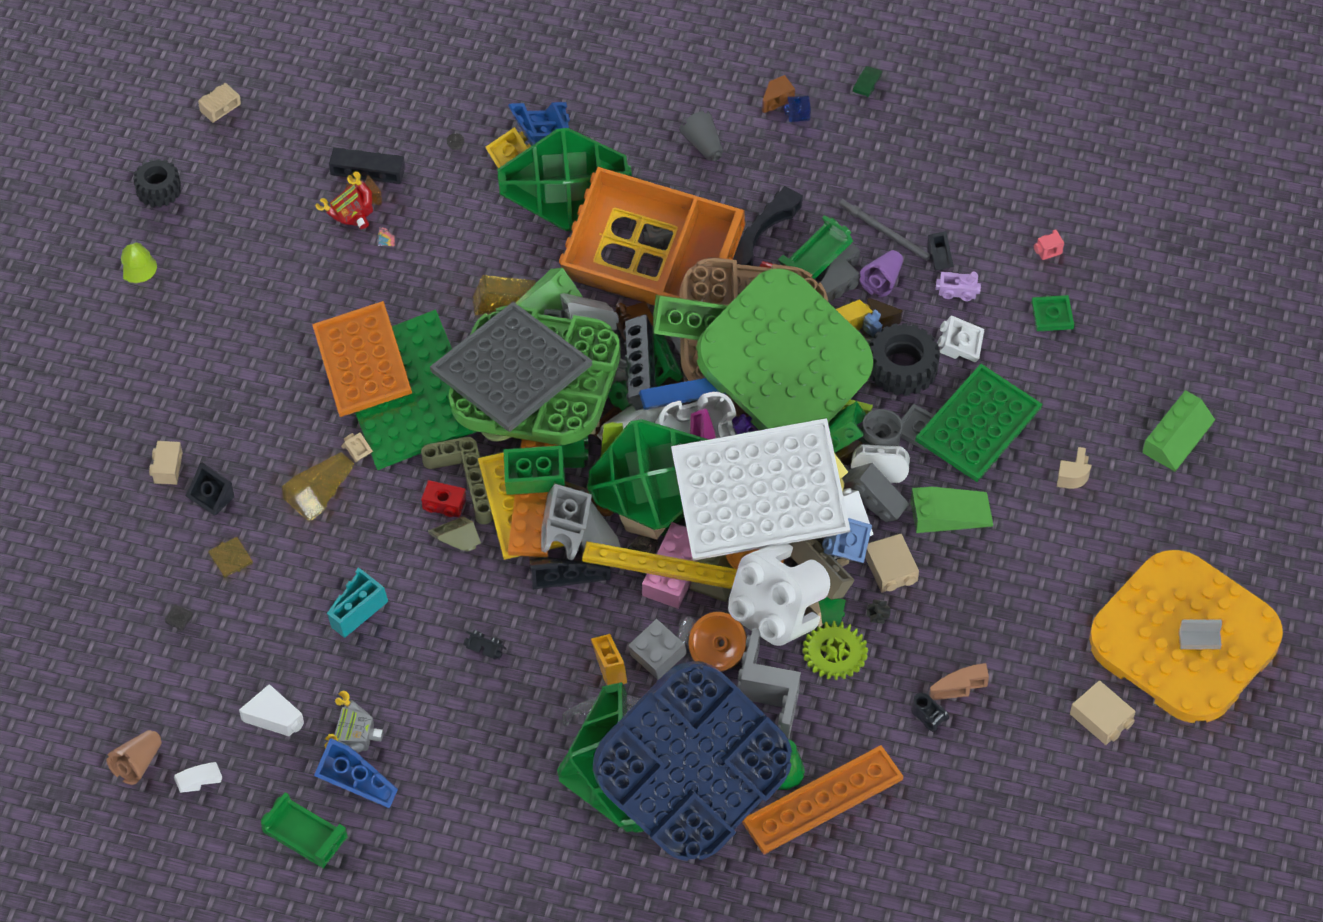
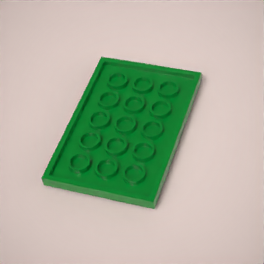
[915,364,1043,482]

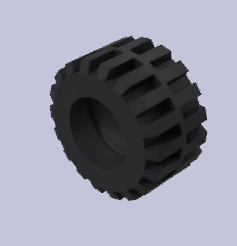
[133,159,181,207]

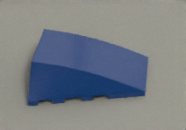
[508,102,570,146]

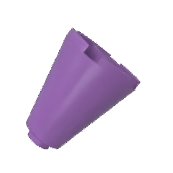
[859,250,903,297]

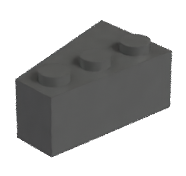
[843,463,909,523]

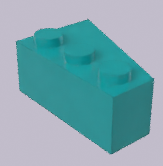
[327,567,388,638]

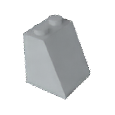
[560,293,619,330]

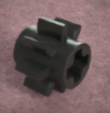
[866,599,891,624]

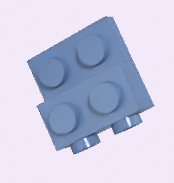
[822,518,872,563]

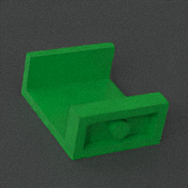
[828,401,867,453]

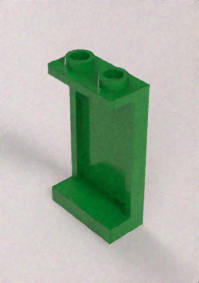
[778,215,853,279]
[261,792,348,868]

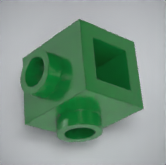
[608,380,632,411]

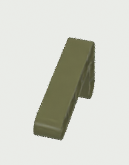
[421,437,493,524]

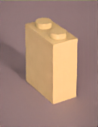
[865,534,919,592]
[1070,680,1136,745]

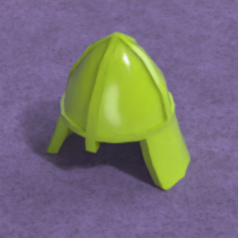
[121,242,157,283]

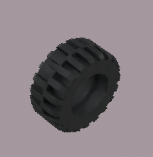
[869,323,940,396]

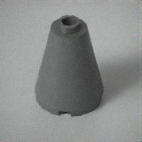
[679,111,723,161]

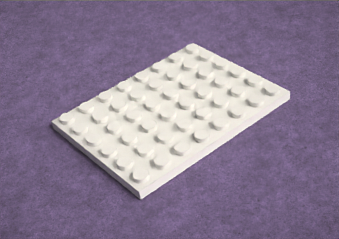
[671,418,850,561]

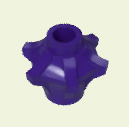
[732,414,759,435]

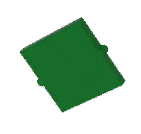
[818,597,846,627]

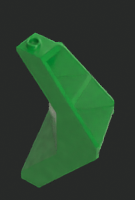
[497,128,632,231]
[587,419,709,530]
[557,682,644,833]

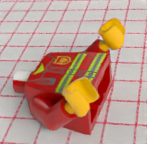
[315,172,373,229]

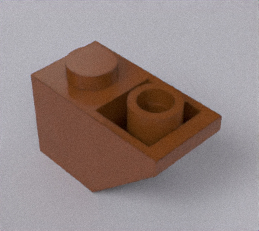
[762,75,795,113]

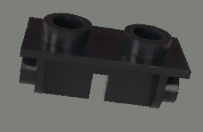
[463,630,507,660]

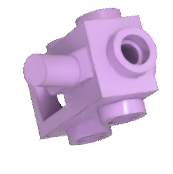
[935,272,981,301]

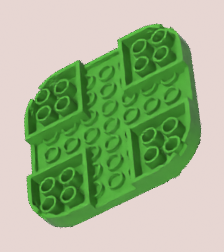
[696,269,873,430]
[449,306,621,445]

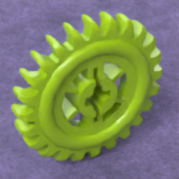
[802,621,868,680]

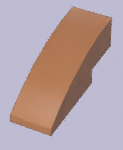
[929,663,989,700]

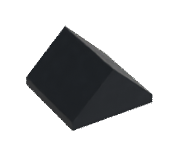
[185,462,234,516]

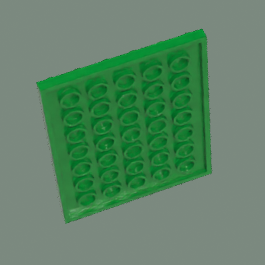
[355,309,477,470]

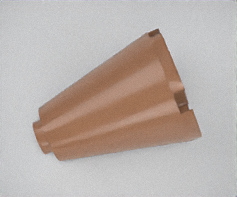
[106,730,162,785]

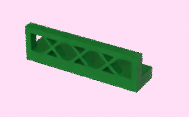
[652,325,683,386]

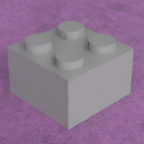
[628,619,687,680]

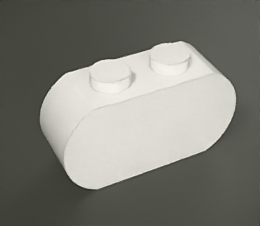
[851,445,910,483]

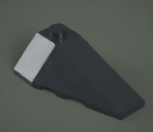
[529,557,611,590]

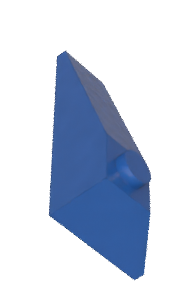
[314,738,398,808]

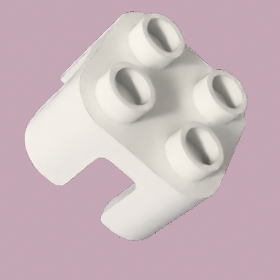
[655,392,736,438]
[728,544,830,646]

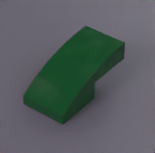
[852,66,883,97]

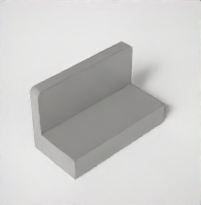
[1179,620,1222,649]

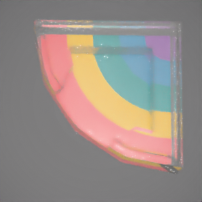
[377,227,395,246]

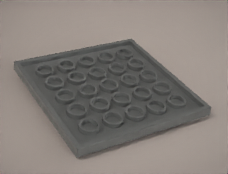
[430,302,593,432]

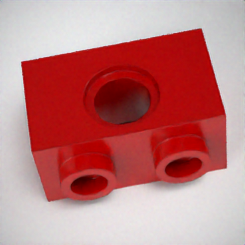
[421,480,466,518]

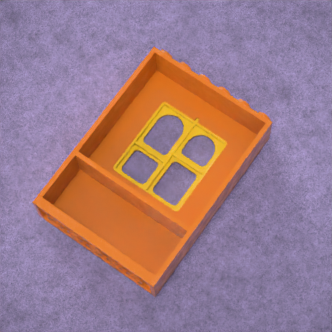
[559,167,746,306]

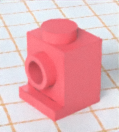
[1034,229,1064,260]

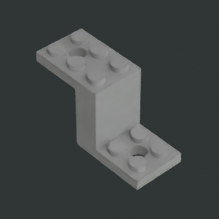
[738,628,801,739]

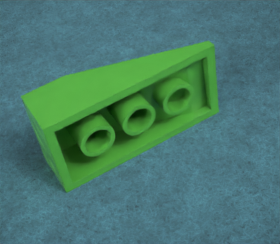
[516,268,583,315]
[910,487,993,533]

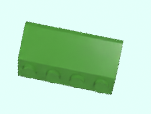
[653,294,728,340]
[1143,390,1215,472]

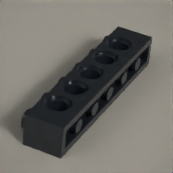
[624,314,656,410]

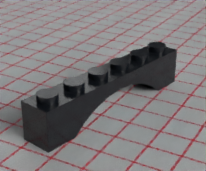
[733,186,803,266]

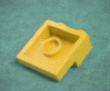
[485,127,531,168]

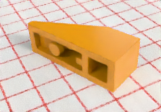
[591,634,627,685]

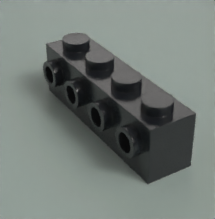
[329,147,405,184]

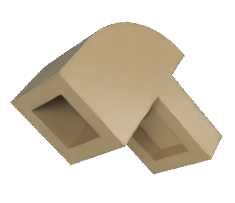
[1057,447,1092,489]

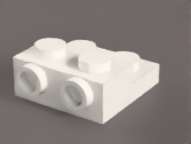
[937,315,984,362]

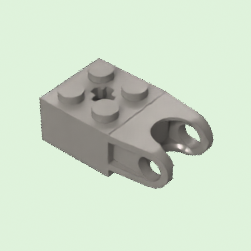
[541,484,592,560]

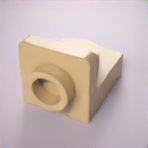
[341,433,373,462]

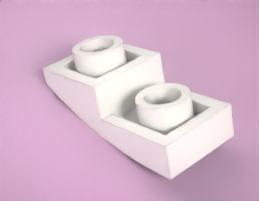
[174,762,222,793]

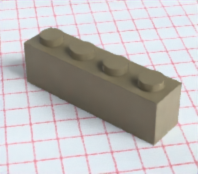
[788,539,855,600]

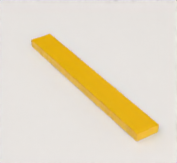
[582,541,737,589]

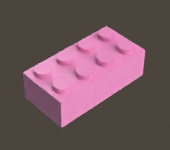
[642,522,698,609]

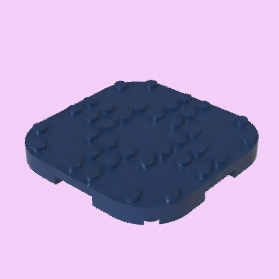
[593,661,792,861]

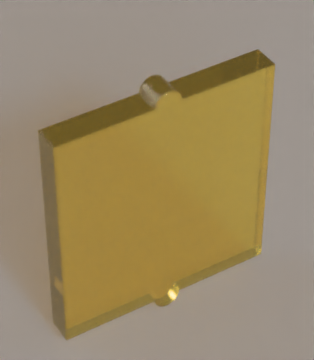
[208,537,253,578]

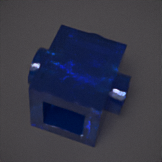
[784,96,811,122]

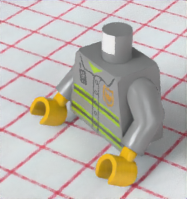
[324,691,384,753]

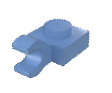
[862,309,882,337]

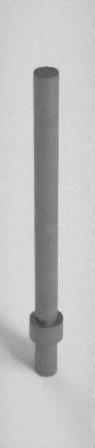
[839,199,930,261]

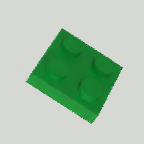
[1031,295,1074,332]

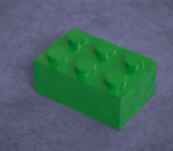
[504,445,565,495]

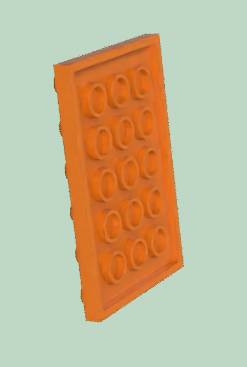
[312,301,412,417]

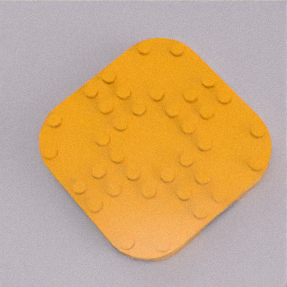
[1089,550,1283,723]

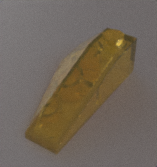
[282,452,354,522]

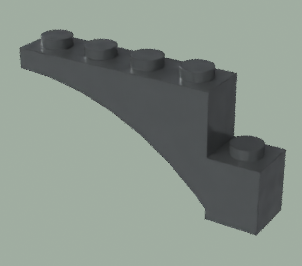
[821,243,860,302]

